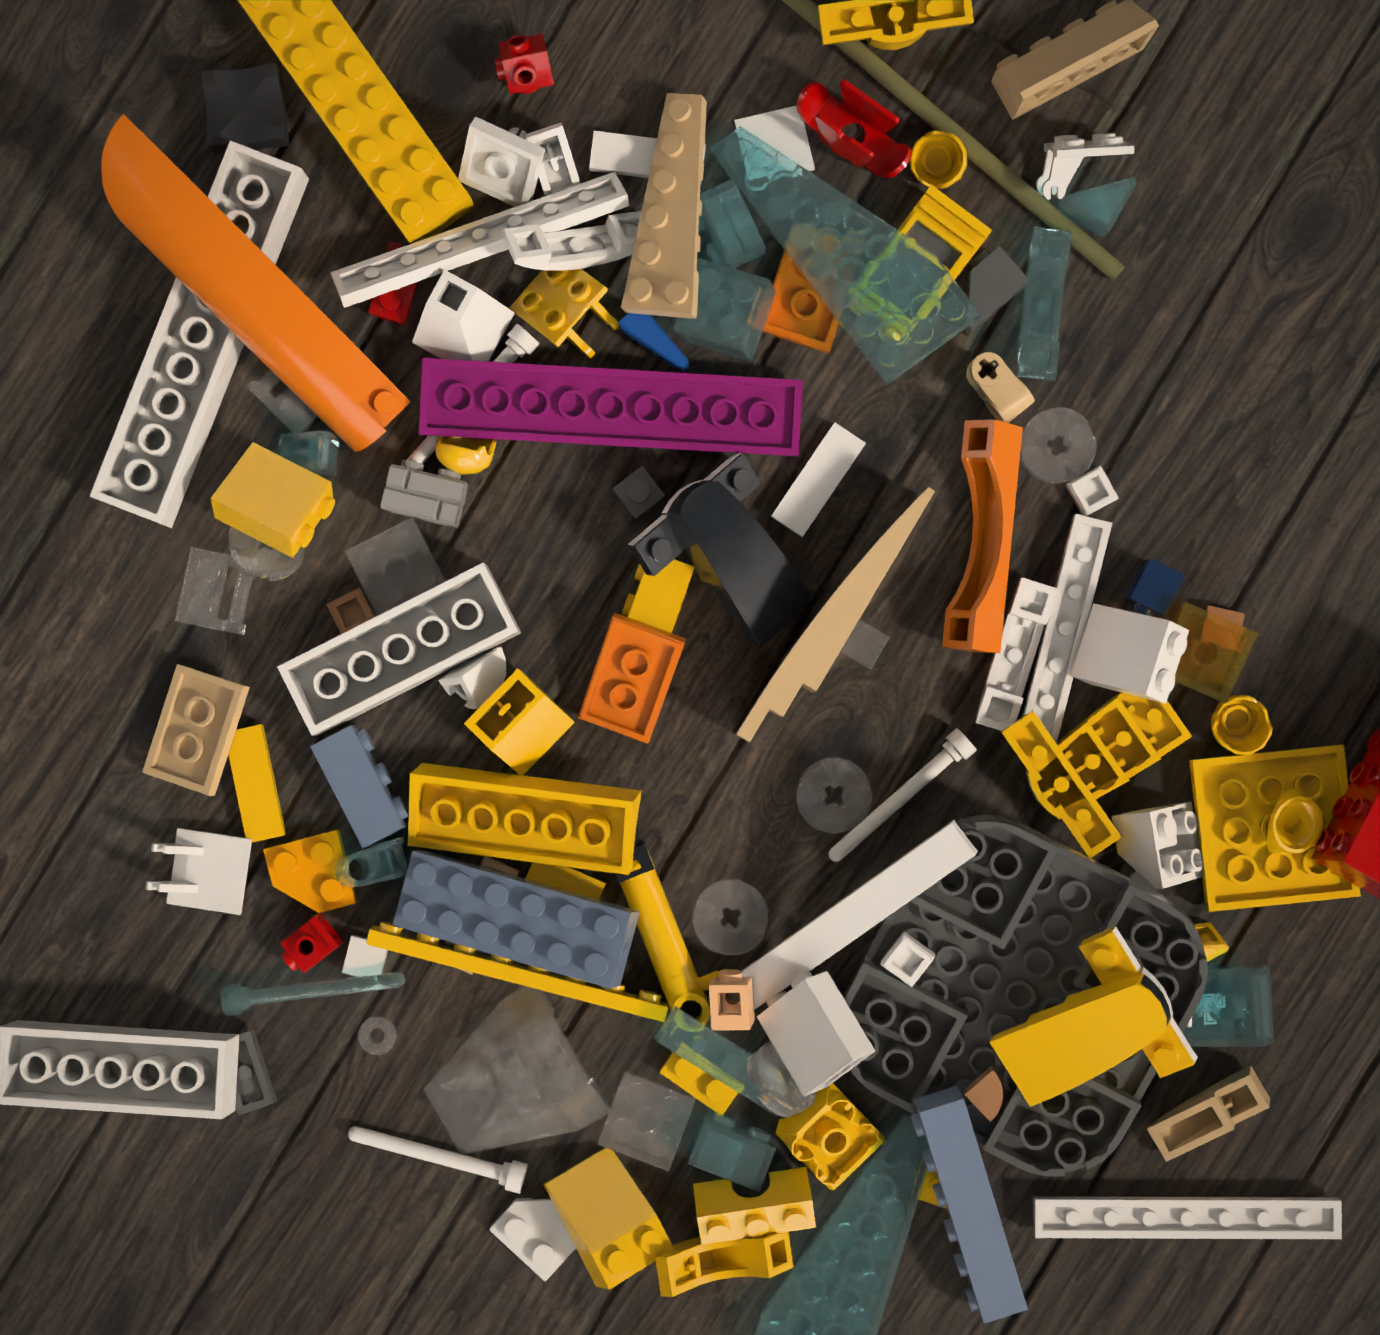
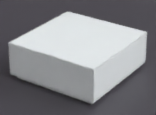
[1066,466,1119,516]
[881,931,935,987]
[342,935,388,982]

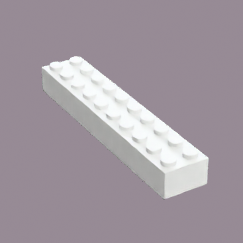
[90,141,309,528]

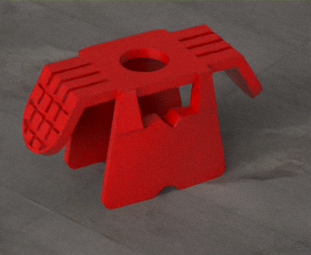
[797,79,912,178]

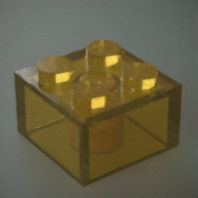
[1173,602,1258,703]

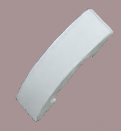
[502,211,642,270]
[975,577,1058,731]

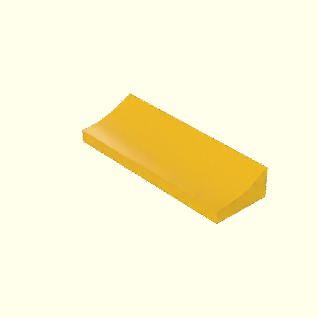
[408,763,642,875]

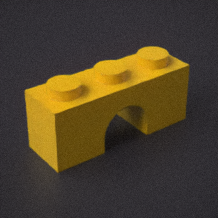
[693,1167,816,1245]

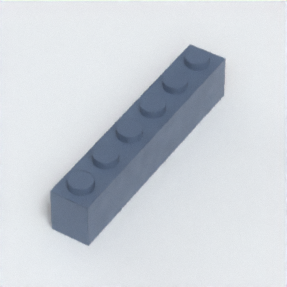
[910,1086,1028,1324]

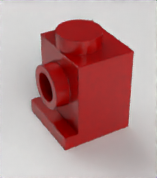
[280,913,344,974]

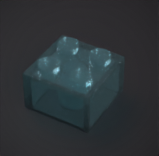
[673,258,777,362]

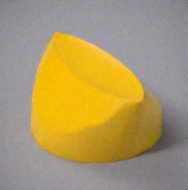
[1267,788,1324,853]

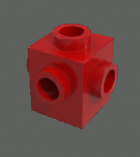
[494,33,554,94]

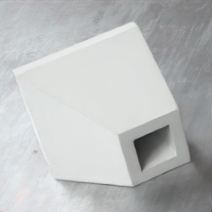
[412,270,515,362]
[1111,802,1203,889]

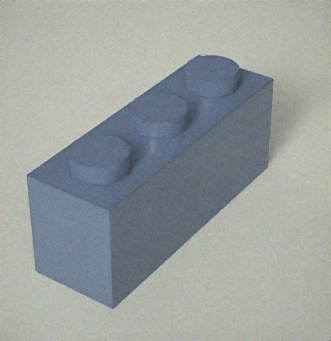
[310,725,409,848]

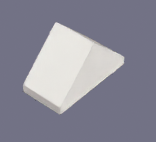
[525,123,581,196]

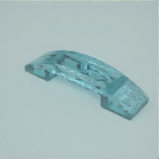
[1017,227,1072,382]

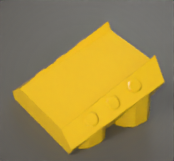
[776,1083,885,1190]

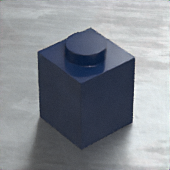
[1123,558,1185,618]

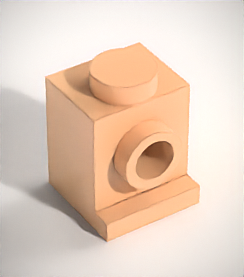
[709,969,755,1030]

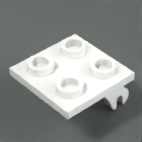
[1036,133,1134,200]
[145,828,252,915]

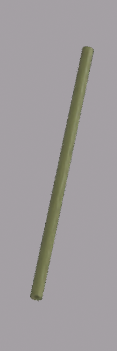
[782,0,1125,281]

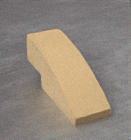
[1147,1065,1270,1162]

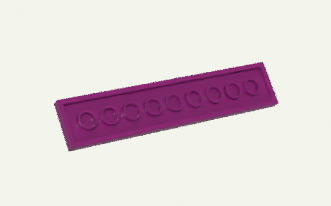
[419,358,803,456]

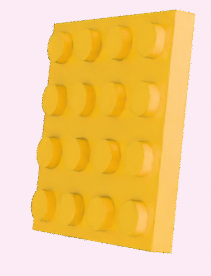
[1189,745,1361,912]

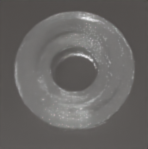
[358,1016,397,1055]

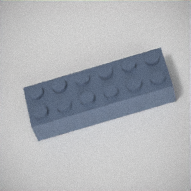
[393,850,640,989]

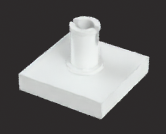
[458,117,545,207]

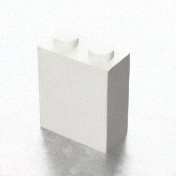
[1070,603,1189,704]
[757,971,875,1097]

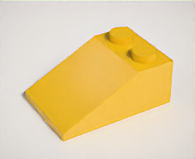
[544,1146,674,1290]

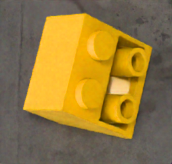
[464,668,575,775]

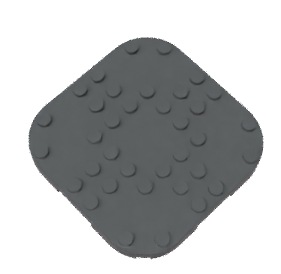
[843,815,1208,1177]

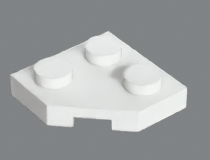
[489,1198,576,1282]

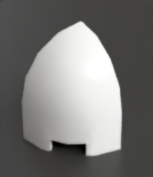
[438,646,506,709]

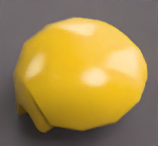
[910,131,967,189]
[435,436,496,475]
[1211,695,1273,755]

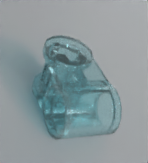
[335,837,408,888]

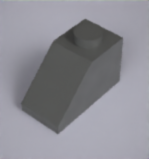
[963,246,1029,336]

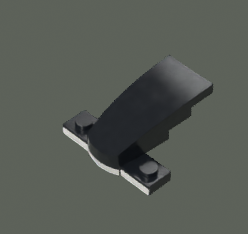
[628,453,813,647]

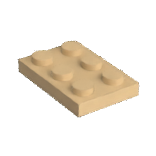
[142,664,250,796]

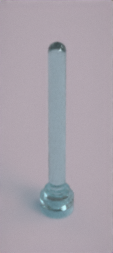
[221,972,405,1016]

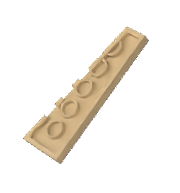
[621,93,707,319]

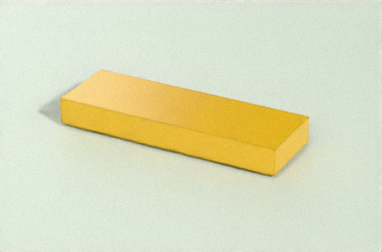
[228,724,286,842]

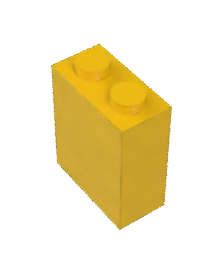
[211,442,335,558]

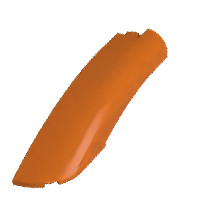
[101,114,411,452]

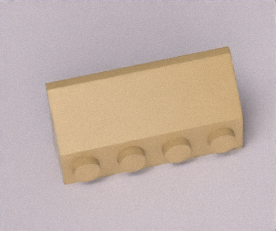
[991,0,1159,120]

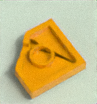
[263,829,358,913]

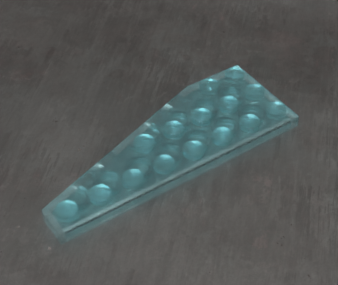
[710,126,980,386]
[755,1114,928,1335]

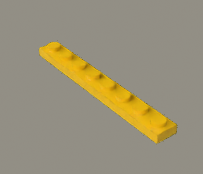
[366,922,668,1022]

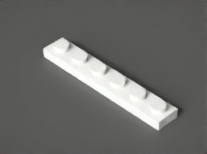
[1022,514,1112,743]

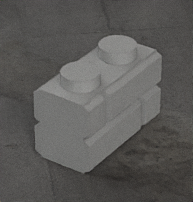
[381,460,468,529]

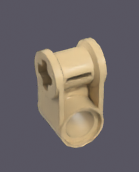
[966,352,1035,423]

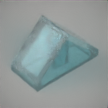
[1055,177,1137,239]
[278,431,339,476]

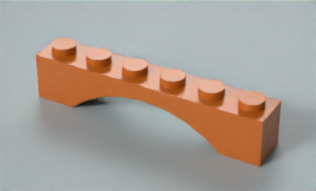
[942,419,1023,654]

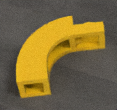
[655,1232,793,1297]

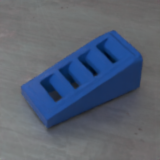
[618,313,689,373]

